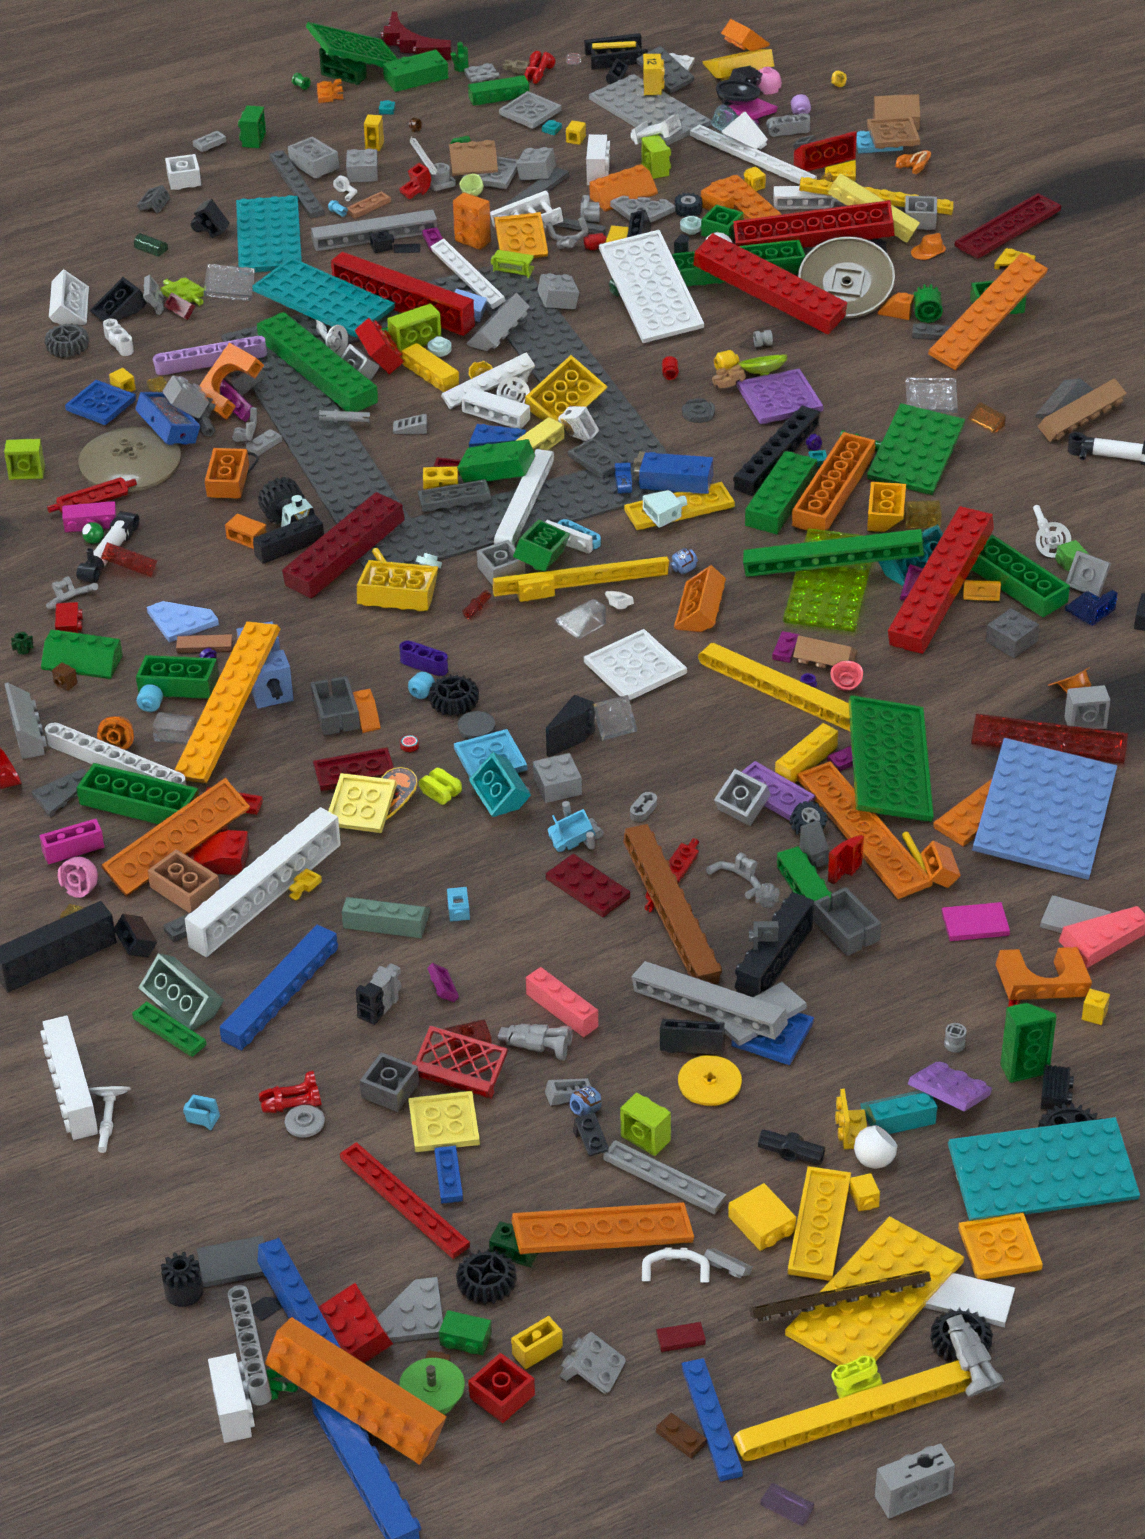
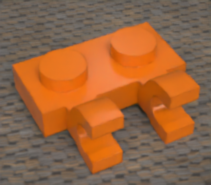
[317,79,343,103]

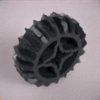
[429,674,479,717]
[456,1249,517,1305]
[930,1307,993,1362]

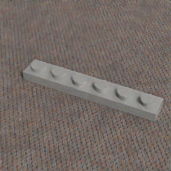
[603,1140,726,1214]

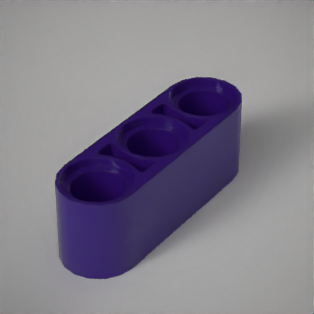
[399,641,448,676]

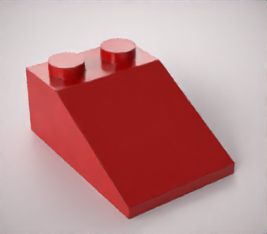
[188,830,249,875]

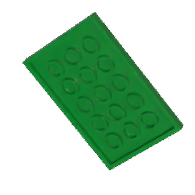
[306,22,398,68]
[867,403,965,495]

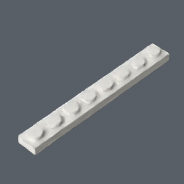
[431,239,506,309]

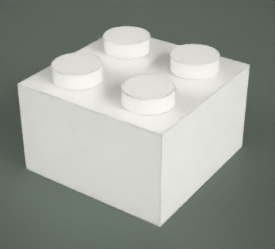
[165,154,201,190]

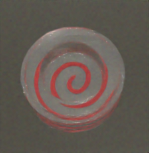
[566,53,581,65]

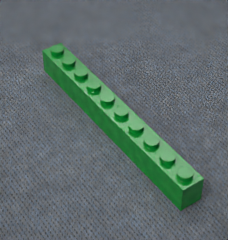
[743,529,924,577]

